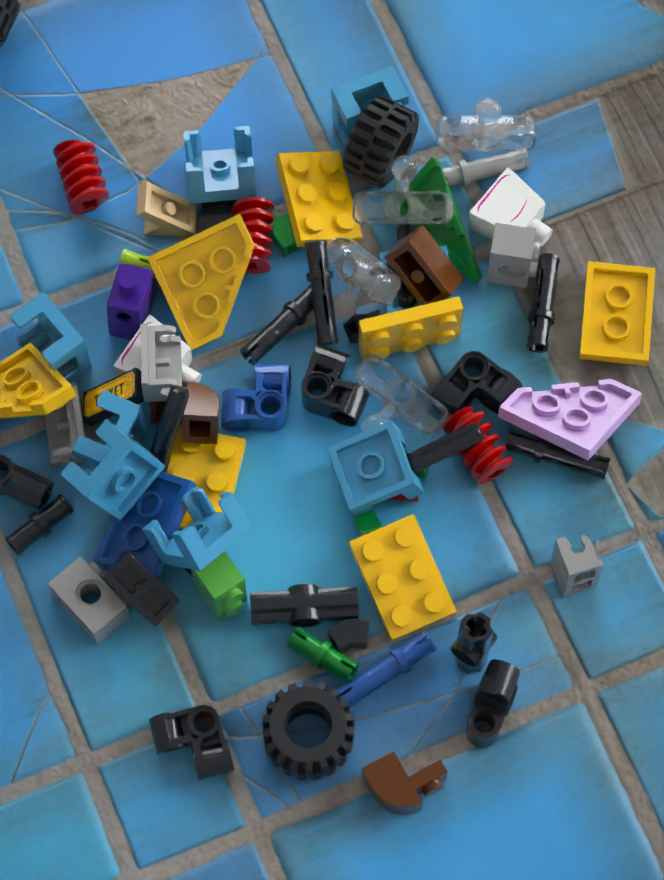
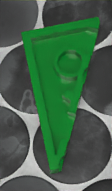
[391,157,483,283]

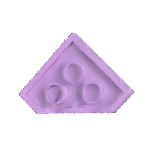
[498,379,642,460]

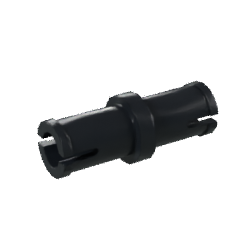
[5,494,74,555]

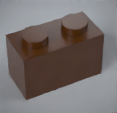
[384,225,464,305]

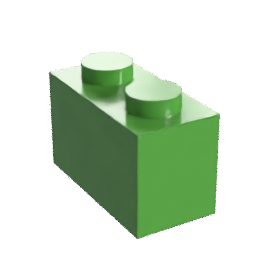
[191,551,247,620]

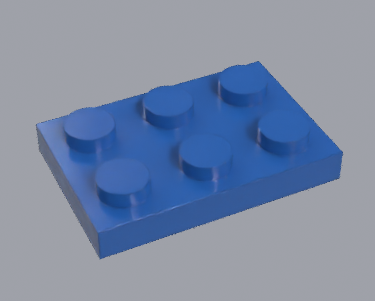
[93,472,197,578]

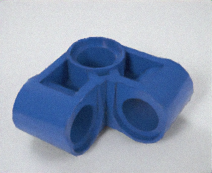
[221,363,291,432]

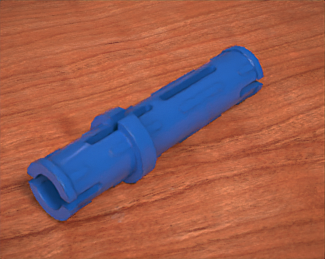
[336,631,436,709]

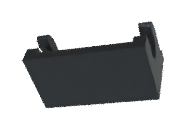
[102,550,181,627]

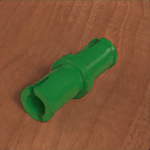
[287,627,359,683]

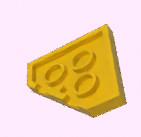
[147,214,255,351]
[0,342,77,419]

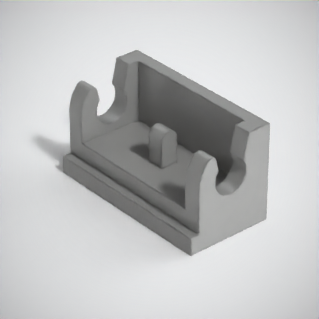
[140,324,182,402]
[44,385,86,468]
[550,535,604,597]

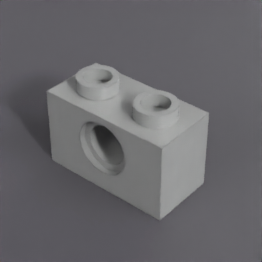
[486,222,541,289]
[48,556,130,645]

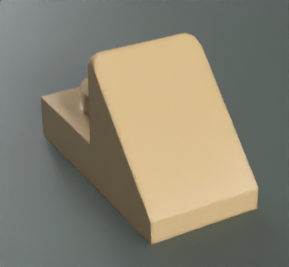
[136,181,197,237]

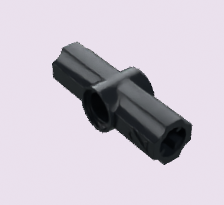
[0,454,54,510]
[250,584,359,628]
[450,611,498,674]

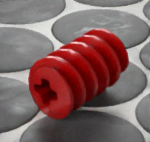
[53,139,109,215]
[232,197,274,274]
[442,406,514,484]

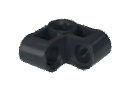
[301,344,370,427]
[429,351,523,415]
[466,659,520,748]
[149,705,235,780]

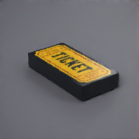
[83,367,144,426]

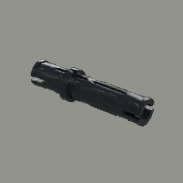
[305,240,339,345]
[526,253,560,353]
[240,284,313,365]
[505,428,610,480]

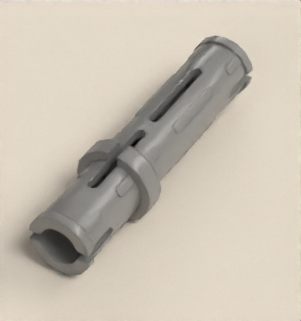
[442,148,530,187]

